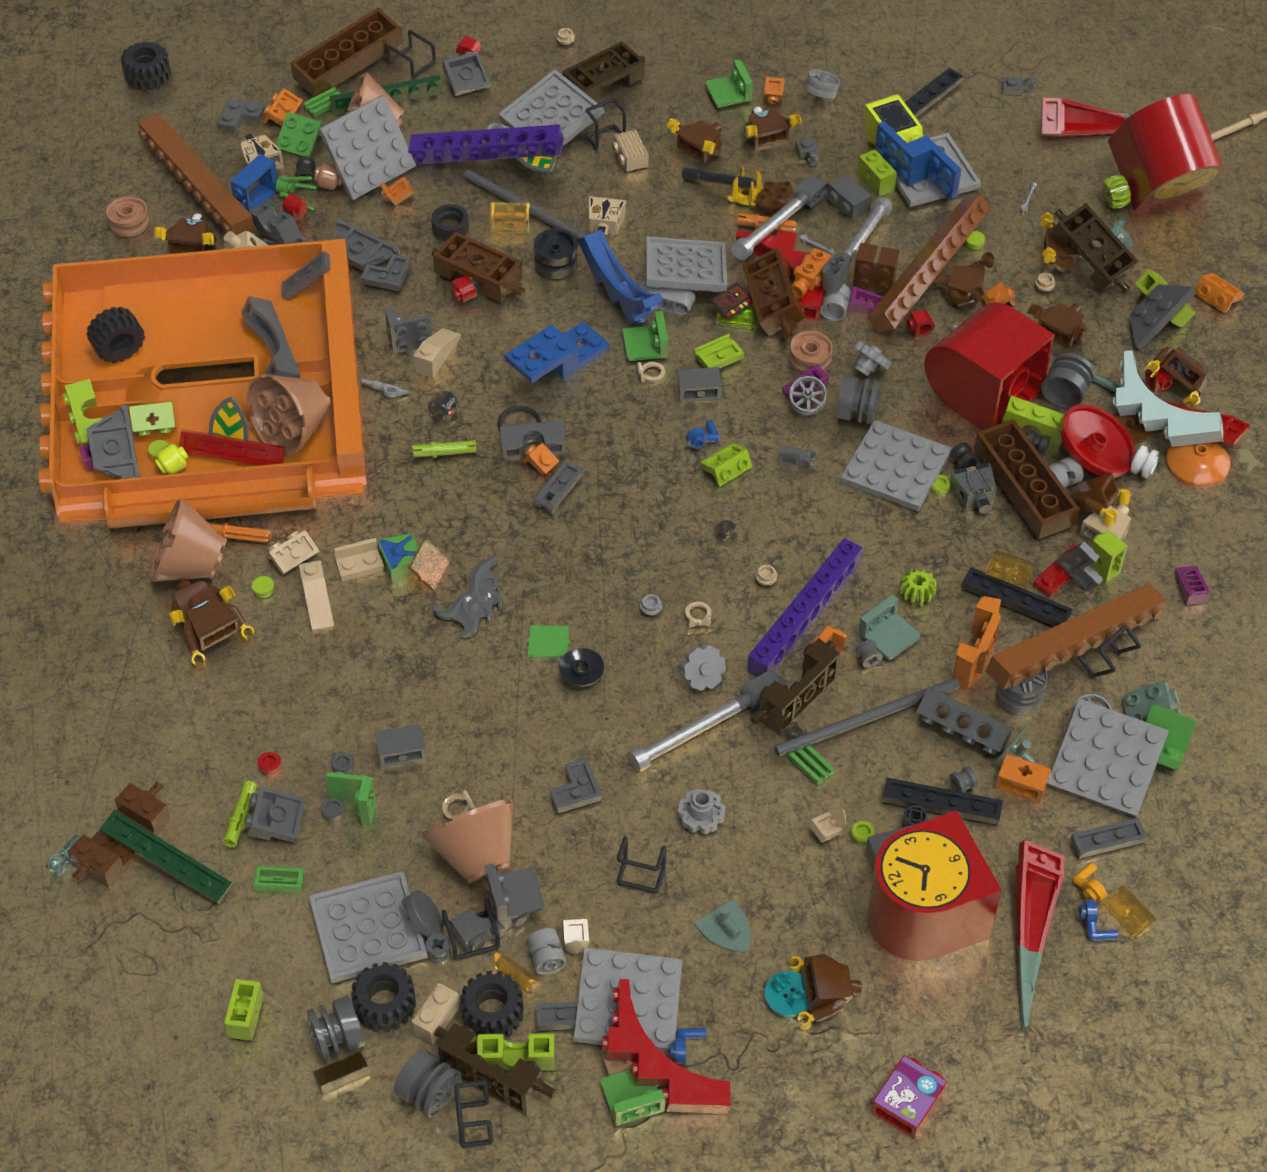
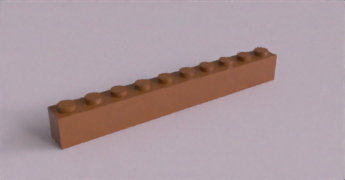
[138,113,255,236]
[868,193,991,333]
[985,583,1167,690]

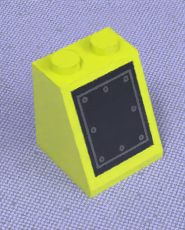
[864,94,923,145]

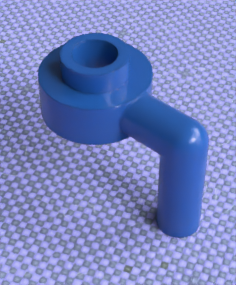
[685,420,720,449]
[1079,899,1118,941]
[670,1028,706,1064]

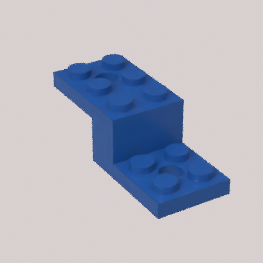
[875,121,962,200]
[504,321,610,383]

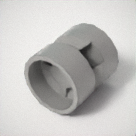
[820,284,851,321]
[1049,456,1083,488]
[527,928,567,975]

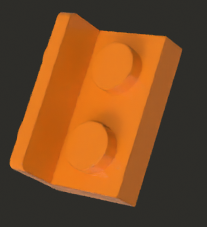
[263,88,303,126]
[1195,273,1245,313]

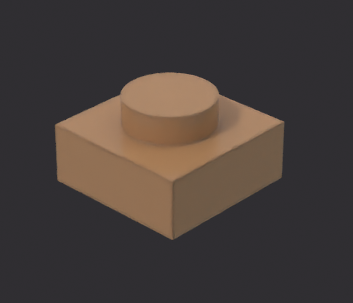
[601,1051,632,1076]

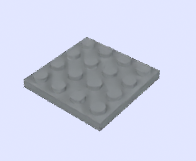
[499,69,605,146]
[318,95,416,200]
[895,133,981,207]
[646,236,727,293]
[840,420,952,512]
[1047,698,1169,818]
[309,871,428,983]
[574,948,682,1053]

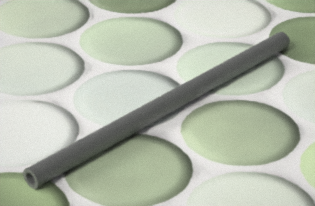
[464,169,587,240]
[774,678,960,757]

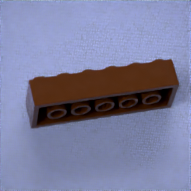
[290,7,403,97]
[974,419,1080,539]

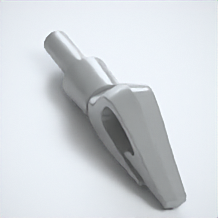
[361,378,409,398]

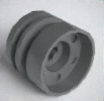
[1041,353,1094,409]
[836,375,881,425]
[995,670,1048,716]
[307,996,365,1061]
[394,1048,461,1118]

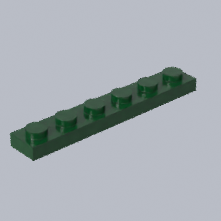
[329,75,442,115]
[100,810,233,905]

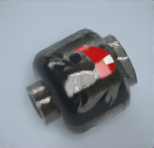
[428,390,459,421]

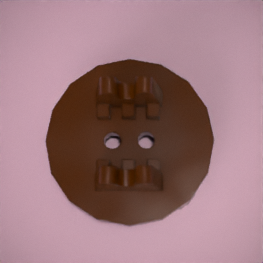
[756,181,794,215]

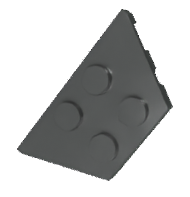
[333,219,401,270]
[1130,284,1196,350]
[87,405,140,479]

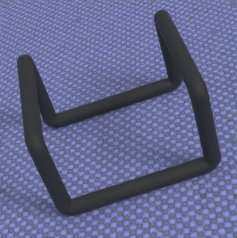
[386,30,436,78]
[585,98,626,150]
[1077,625,1141,678]
[617,836,667,893]
[441,898,500,960]
[454,1080,494,1148]

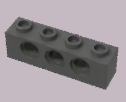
[916,687,1014,755]

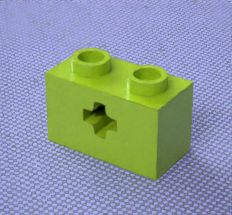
[857,150,897,196]
[129,402,177,436]
[1090,530,1128,583]
[224,979,264,1041]

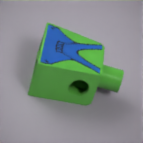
[377,534,433,584]

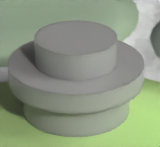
[640,594,662,616]

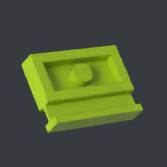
[694,334,744,369]

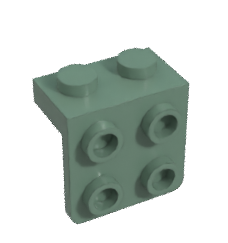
[858,594,920,660]
[1122,680,1183,722]

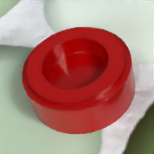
[257,752,282,776]

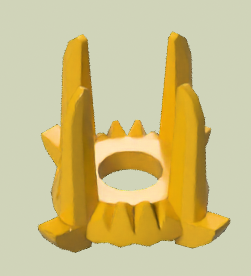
[727,167,763,208]

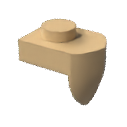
[808,808,846,843]
[562,919,589,955]

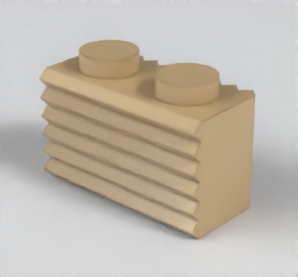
[612,129,649,172]
[412,983,461,1045]

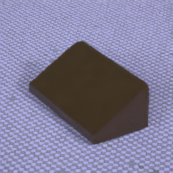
[313,1052,370,1094]

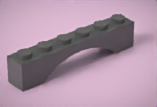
[241,296,301,379]

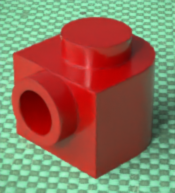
[456,36,482,56]
[282,194,308,221]
[451,275,477,303]
[906,310,935,338]
[1145,366,1173,392]

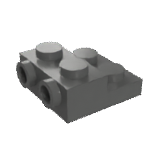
[442,51,491,96]
[244,786,306,843]

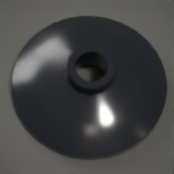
[559,648,604,687]

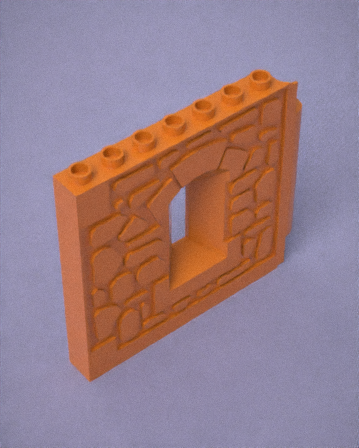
[39,239,367,529]

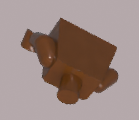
[936,252,994,309]
[1027,303,1086,350]

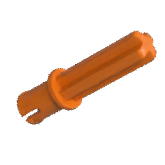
[737,212,796,233]
[209,523,270,543]

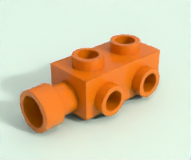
[791,248,832,299]

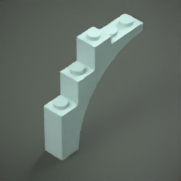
[1113,350,1223,447]

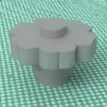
[853,340,892,376]
[680,644,726,691]
[677,788,726,834]

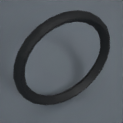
[498,406,542,431]

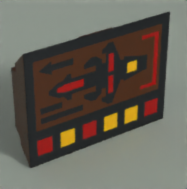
[710,282,753,319]

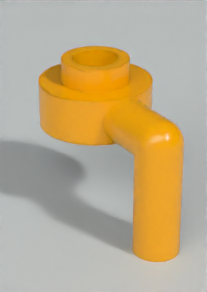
[1072,862,1107,903]

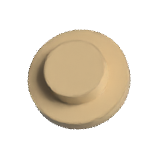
[556,28,575,45]
[1035,273,1055,291]
[755,565,777,586]

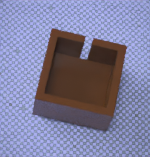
[852,242,900,294]

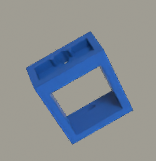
[230,154,278,212]

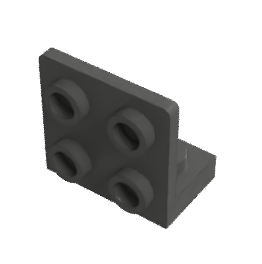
[385,307,432,354]
[485,864,545,922]

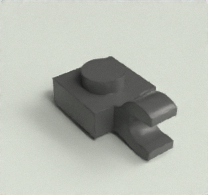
[1003,76,1036,95]
[795,137,819,166]
[778,445,816,469]

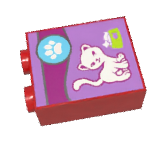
[870,1055,948,1139]

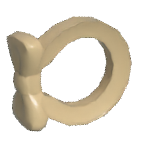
[637,362,665,383]
[685,601,712,628]
[442,790,475,821]

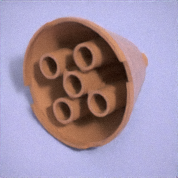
[348,72,404,128]
[247,374,330,457]
[149,498,227,582]
[422,798,514,883]

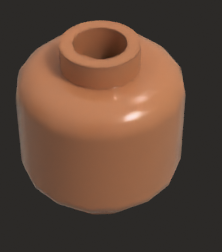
[314,163,342,191]

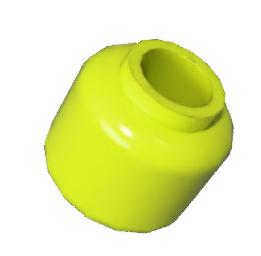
[155,444,188,475]

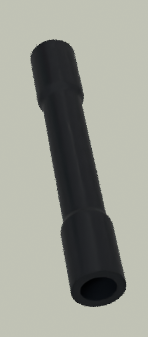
[682,167,757,189]

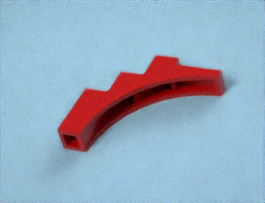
[736,230,825,322]
[601,979,731,1114]

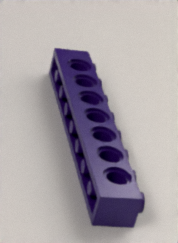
[408,124,564,164]
[747,538,863,677]

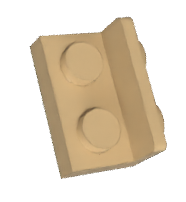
[266,530,320,576]
[334,538,384,582]

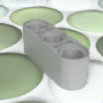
[639,279,696,316]

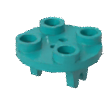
[764,971,808,1020]

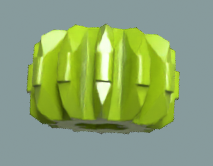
[1103,175,1131,209]
[899,568,937,606]

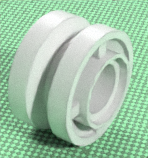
[1130,445,1159,479]

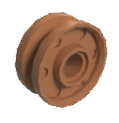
[106,196,150,237]
[788,331,833,373]

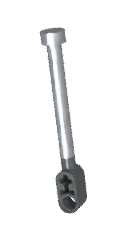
[731,175,829,260]
[822,197,893,292]
[628,670,788,772]

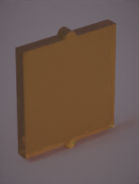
[408,539,450,591]

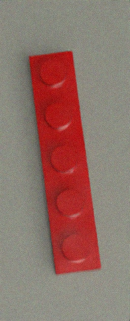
[180,429,286,466]

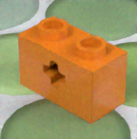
[995,754,1051,803]

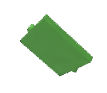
[527,625,570,659]

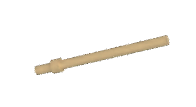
[1211,110,1267,141]

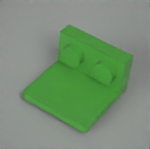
[705,59,753,108]
[276,112,324,157]
[623,311,668,361]
[1146,704,1197,771]
[325,772,376,826]
[600,1069,665,1126]

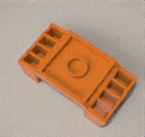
[952,596,1001,690]

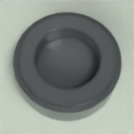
[331,752,355,775]
[321,798,345,822]

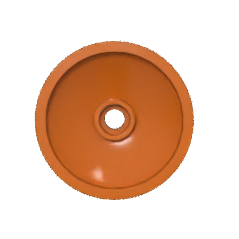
[1166,442,1231,487]

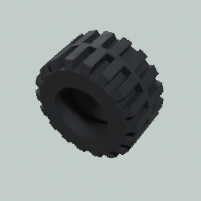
[121,41,171,90]
[86,307,145,363]
[351,962,416,1032]
[460,971,524,1038]

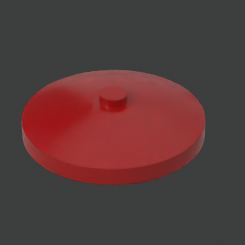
[1060,404,1136,478]

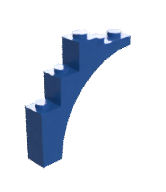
[578,230,663,325]

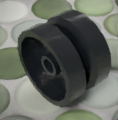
[534,228,578,279]

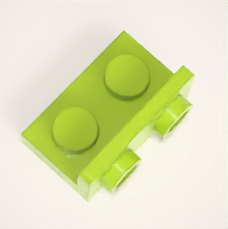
[700,443,752,486]

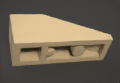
[413,328,461,378]
[299,560,334,632]

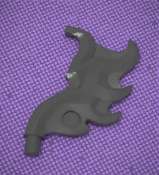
[433,555,503,638]

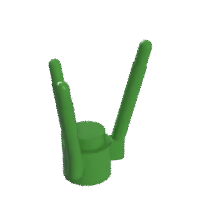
[276,176,317,211]

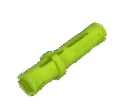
[412,440,477,458]
[222,781,257,848]

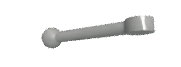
[1020,182,1038,213]
[800,235,835,256]

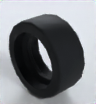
[431,204,469,241]

